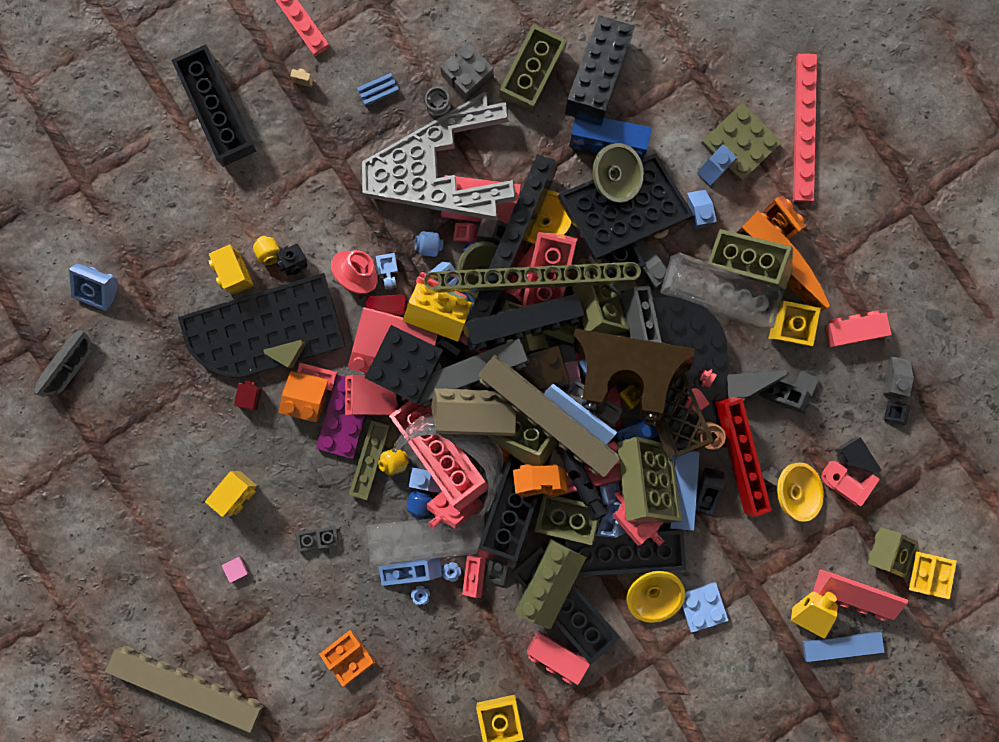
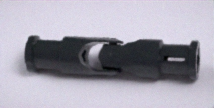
[556,447,609,521]

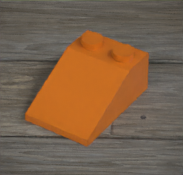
[762,196,806,240]

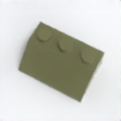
[535,494,602,545]

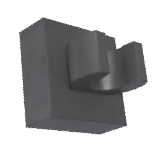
[762,467,779,492]

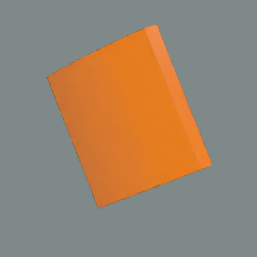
[319,630,376,687]

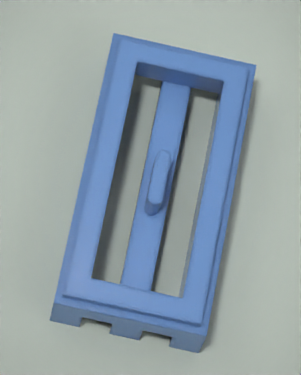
[357,73,399,106]

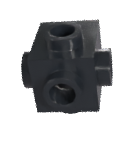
[276,243,307,276]

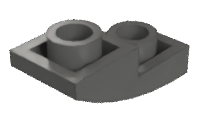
[295,526,338,552]

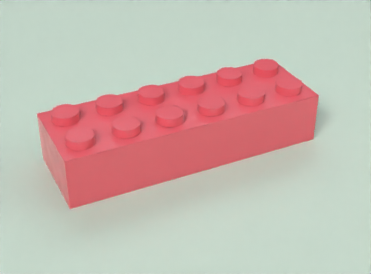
[390,401,490,512]

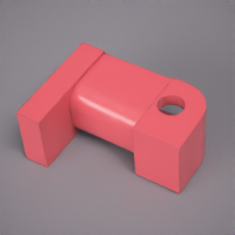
[821,461,880,506]

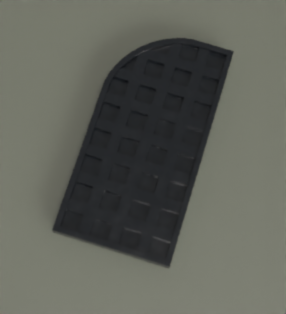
[178,273,346,377]
[652,296,729,450]

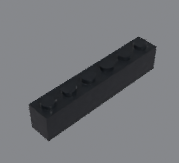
[463,294,584,351]

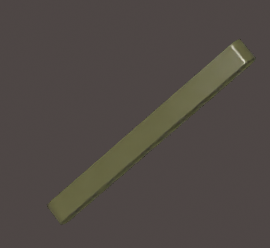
[424,262,641,293]

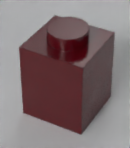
[234,381,262,410]

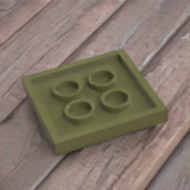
[701,103,782,182]

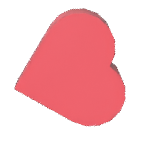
[685,388,710,414]

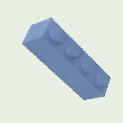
[665,450,699,531]

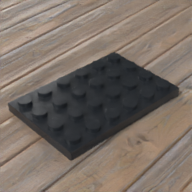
[557,153,694,261]

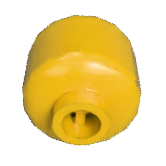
[253,236,280,265]
[378,448,409,476]

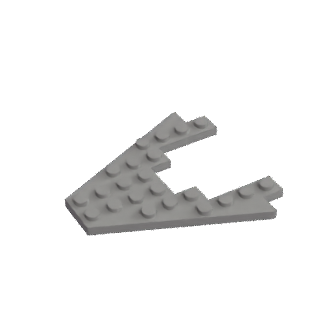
[362,92,516,220]

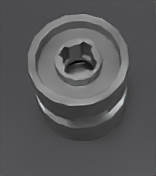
[425,87,451,119]

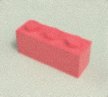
[824,310,892,348]
[527,630,590,685]

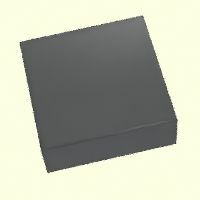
[794,371,819,396]

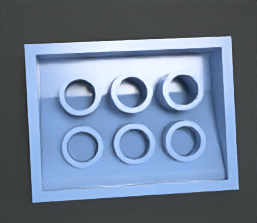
[543,384,617,464]

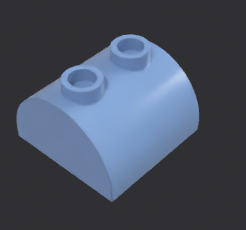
[69,264,118,311]

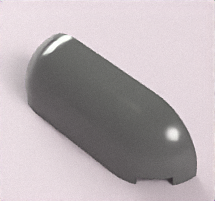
[35,330,91,397]

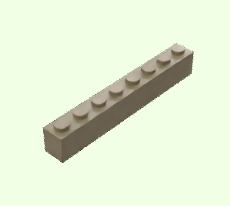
[478,354,620,477]
[105,646,264,733]

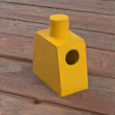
[791,592,838,639]

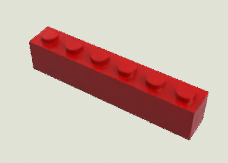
[715,397,772,517]

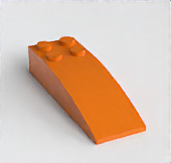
[736,211,830,312]

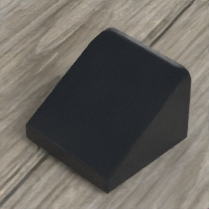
[884,402,910,425]

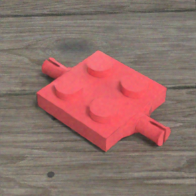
[612,489,664,546]
[427,492,482,530]

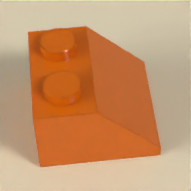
[279,370,329,422]

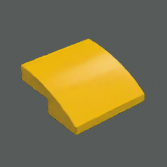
[909,552,957,599]

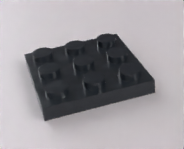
[365,325,444,404]

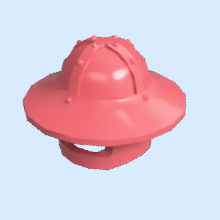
[331,250,378,294]

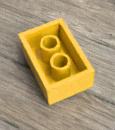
[403,283,472,342]

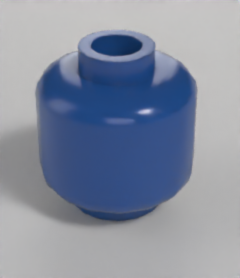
[407,489,434,519]

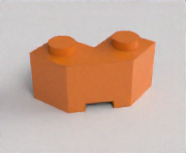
[513,464,569,497]

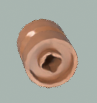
[695,422,726,450]

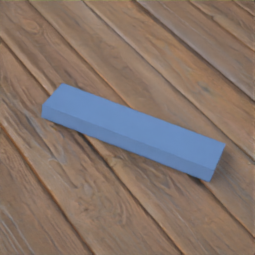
[802,632,884,662]

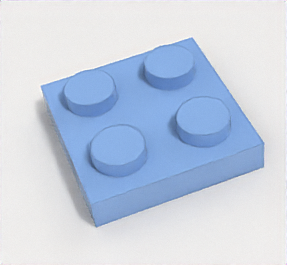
[682,582,728,633]

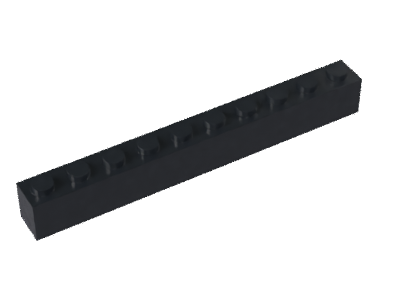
[467,154,558,322]

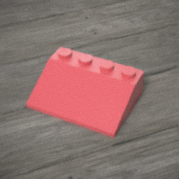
[348,307,438,373]

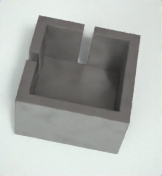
[440,42,494,101]

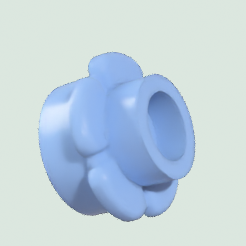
[442,562,461,582]
[411,586,430,605]

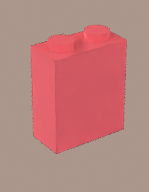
[345,375,398,416]

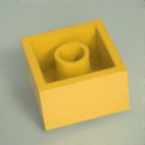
[209,245,254,295]
[768,301,821,346]
[205,471,257,517]
[476,695,524,742]

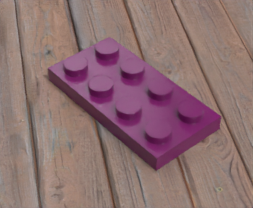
[316,375,366,459]

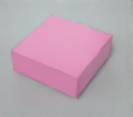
[222,556,249,583]

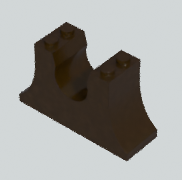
[574,329,695,426]

